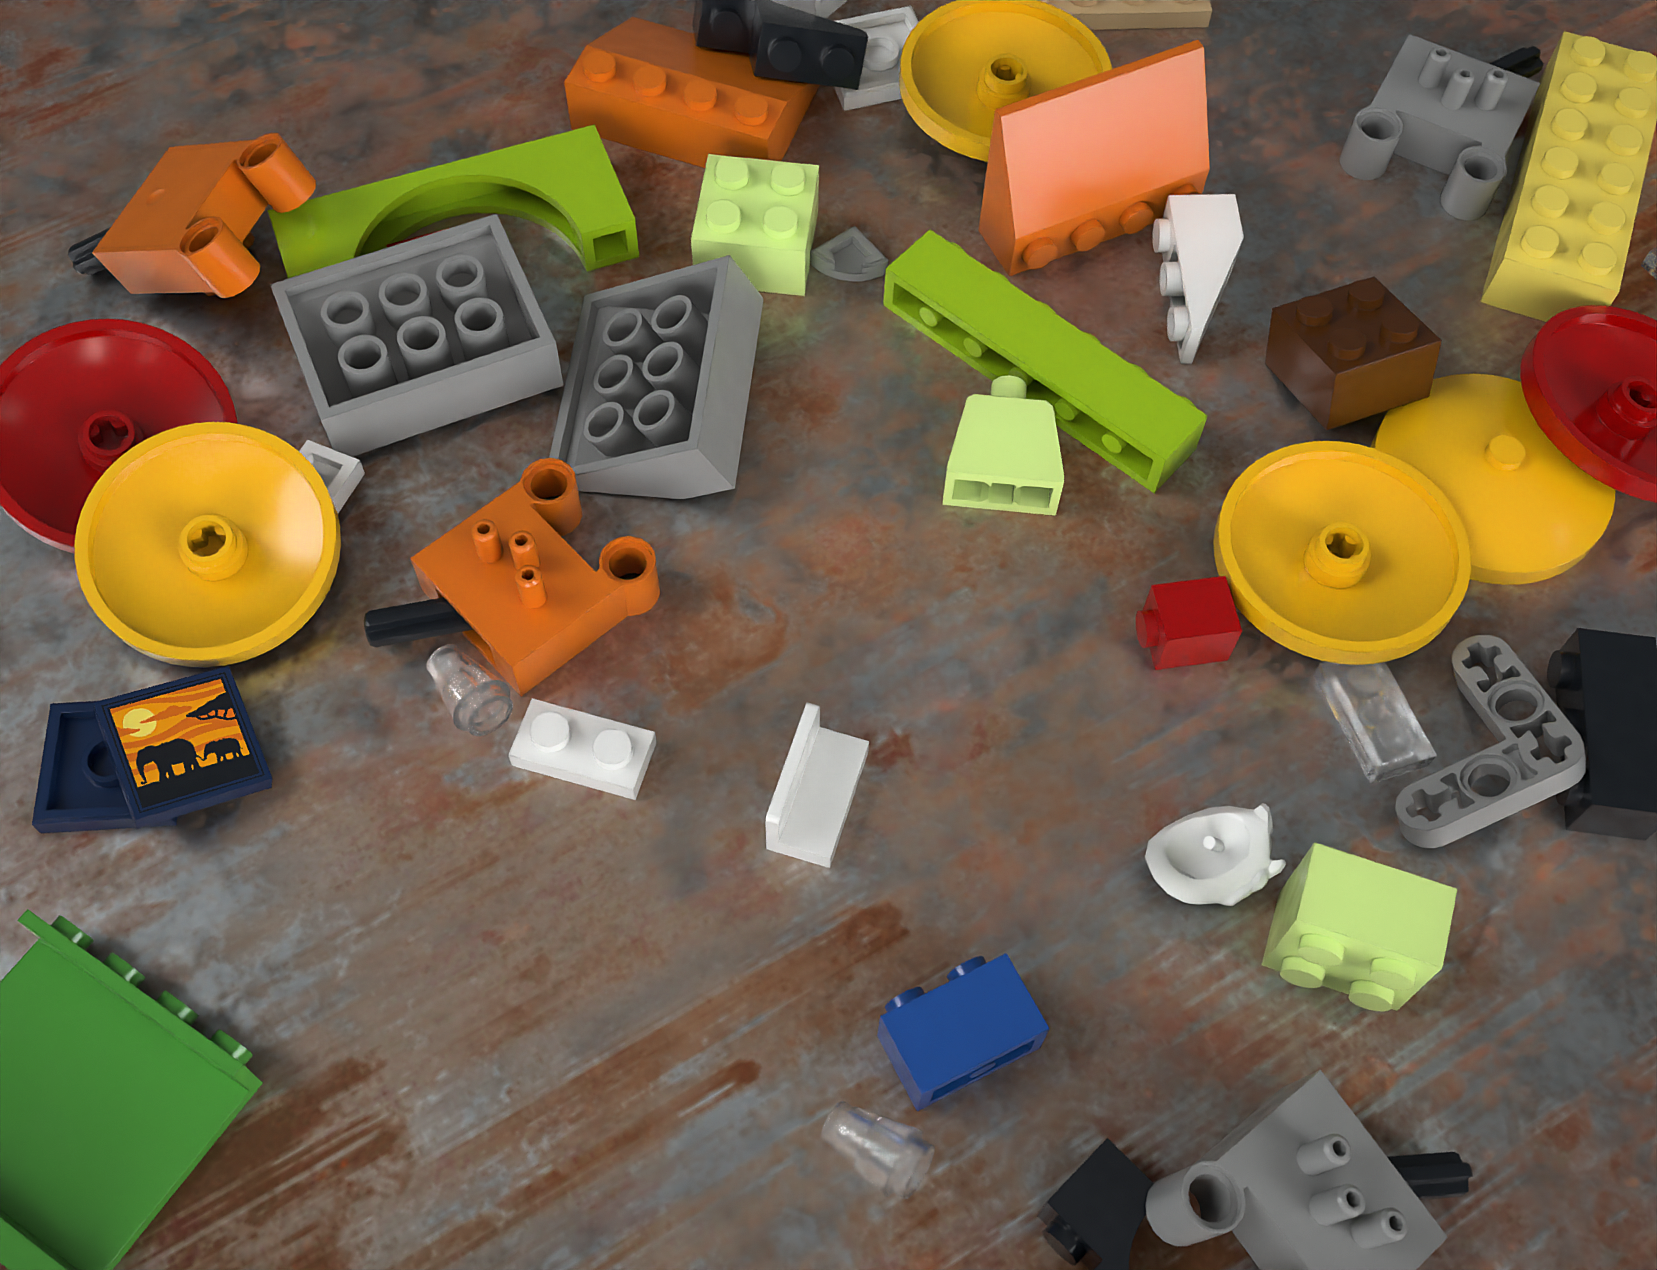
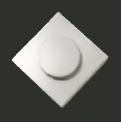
[299,440,365,514]

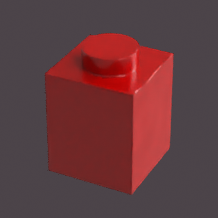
[1136,576,1242,670]

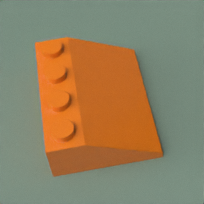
[564,17,820,168]
[978,39,1210,277]

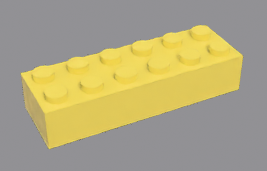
[1480,31,1657,322]

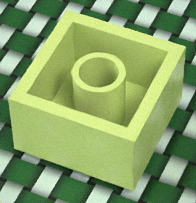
[691,154,819,296]
[1262,842,1457,1011]

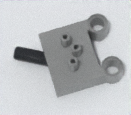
[1339,34,1543,220]
[1145,1070,1473,1270]

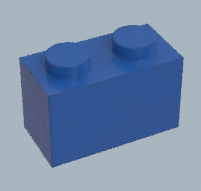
[877,953,1050,1112]

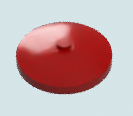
[1520,305,1657,503]
[0,319,238,554]

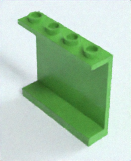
[0,909,263,1270]

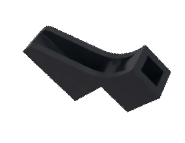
[692,0,868,90]
[1037,1138,1154,1270]

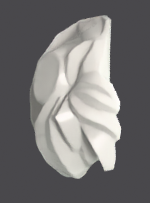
[1145,803,1286,906]

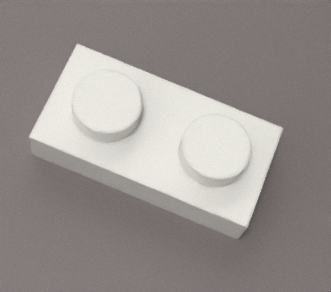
[508,698,657,800]

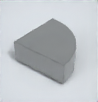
[810,226,889,281]

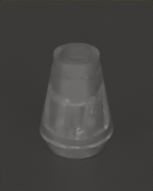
[427,644,513,736]
[821,1101,935,1200]

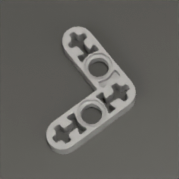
[1395,635,1586,848]

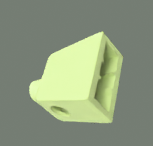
[942,375,1064,516]

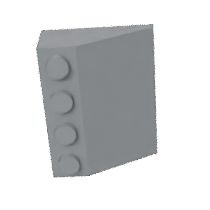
[270,214,564,457]
[549,255,764,499]

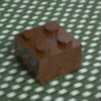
[1265,276,1442,430]

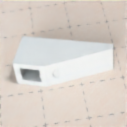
[1152,194,1244,364]

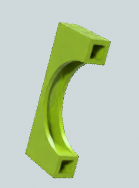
[268,124,640,279]

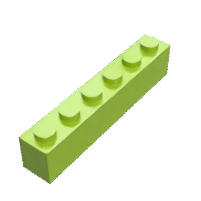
[883,229,1208,494]

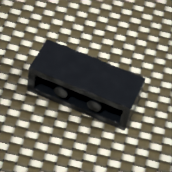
[1547,628,1657,840]

